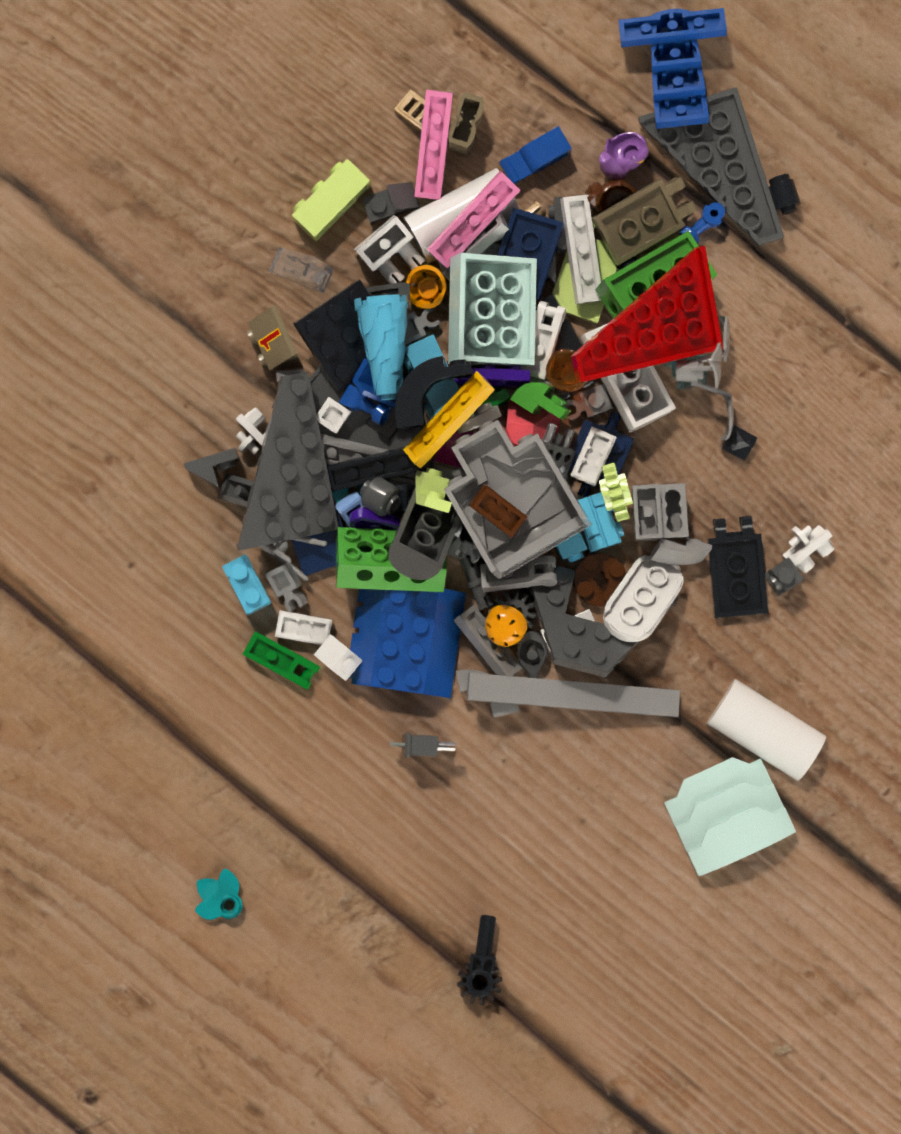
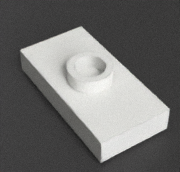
[571,427,617,487]
[275,610,333,645]

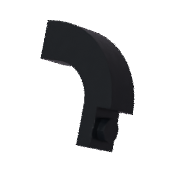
[395,356,474,430]

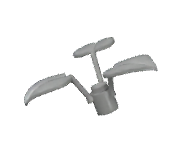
[676,316,734,440]

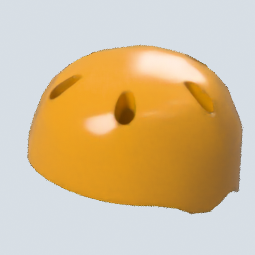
[406,265,447,309]
[485,605,527,647]

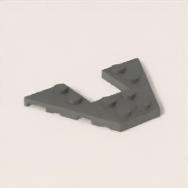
[529,565,679,678]

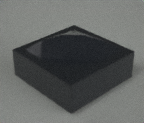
[721,425,757,462]

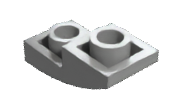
[650,537,712,565]

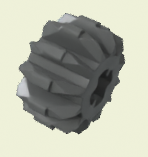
[495,590,537,628]

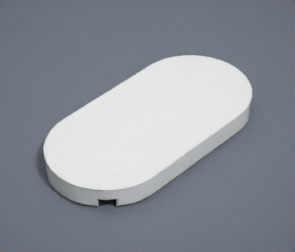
[603,555,683,642]

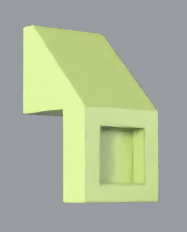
[415,467,452,513]

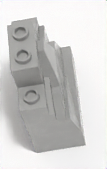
[444,420,592,579]

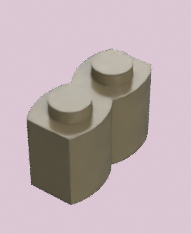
[448,92,484,155]

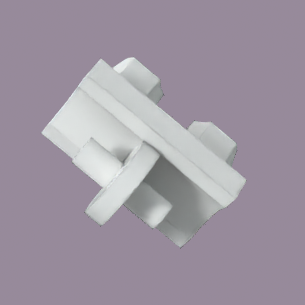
[236,407,266,455]
[782,525,834,573]

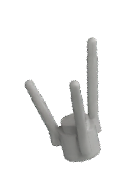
[260,537,327,581]

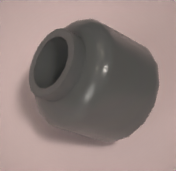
[360,477,401,517]

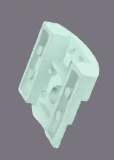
[664,757,796,876]

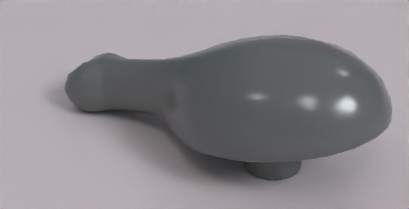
[517,631,547,678]

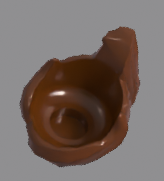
[585,179,637,213]

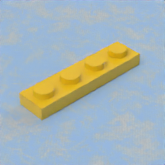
[403,371,495,468]

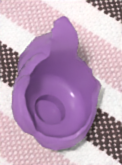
[599,132,649,180]

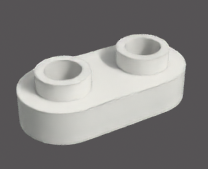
[457,402,501,434]

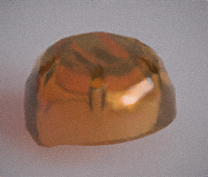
[546,349,587,392]

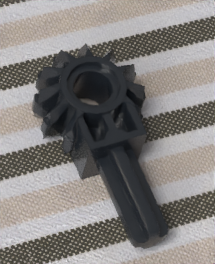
[457,915,503,1005]

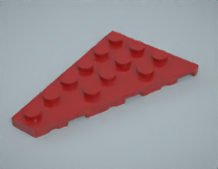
[571,246,723,383]

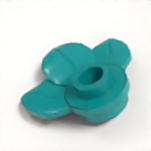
[195,869,243,920]

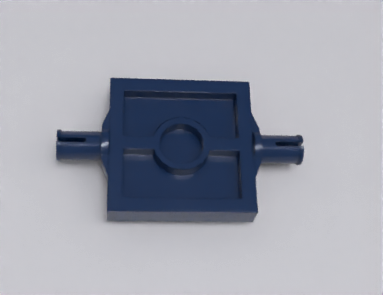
[569,411,634,497]

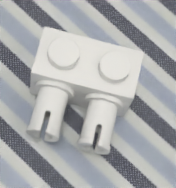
[353,215,425,284]

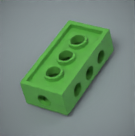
[595,231,717,319]
[335,527,447,592]

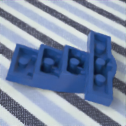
[618,8,727,129]

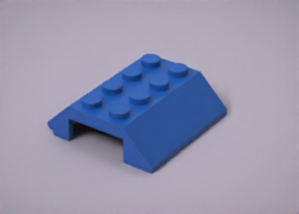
[349,589,466,698]

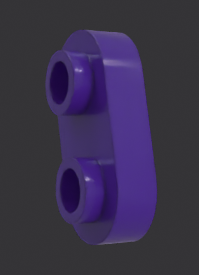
[350,507,401,530]

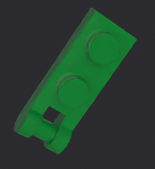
[242,631,321,690]

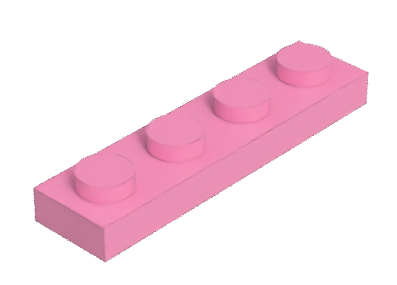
[414,89,453,200]
[427,171,520,269]

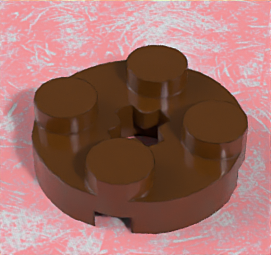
[574,553,626,607]

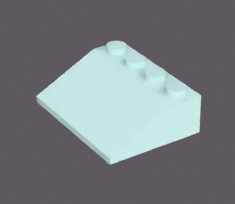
[448,253,537,366]

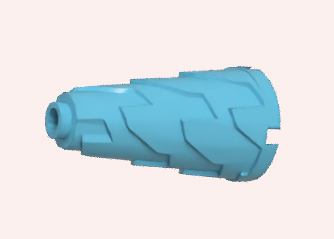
[354,294,408,401]

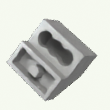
[631,483,689,541]

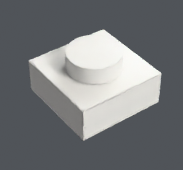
[317,397,352,434]

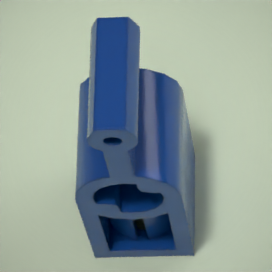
[499,126,572,184]

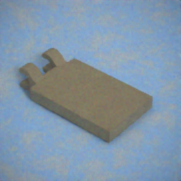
[592,177,697,265]

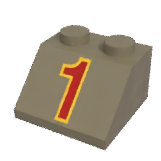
[247,305,301,374]

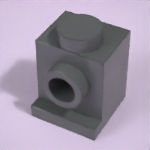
[765,557,804,596]

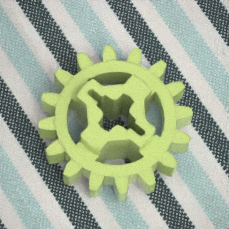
[599,463,633,522]

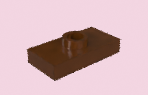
[468,484,528,538]

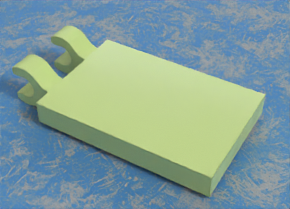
[552,220,618,324]

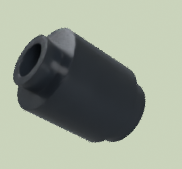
[769,174,801,215]

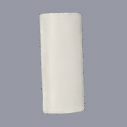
[403,168,519,264]
[580,323,676,433]
[706,679,826,781]

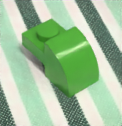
[511,382,571,420]

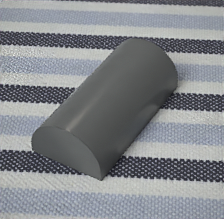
[388,485,460,580]

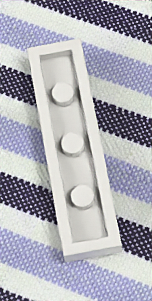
[560,195,602,304]

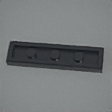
[327,447,434,492]

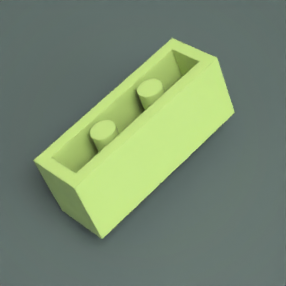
[292,159,371,242]

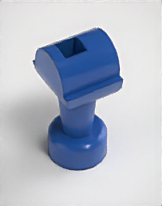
[679,202,725,244]
[339,384,391,426]

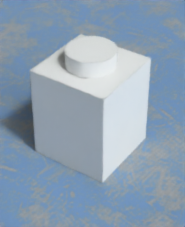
[314,634,363,681]

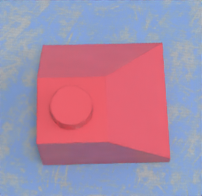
[506,400,560,446]

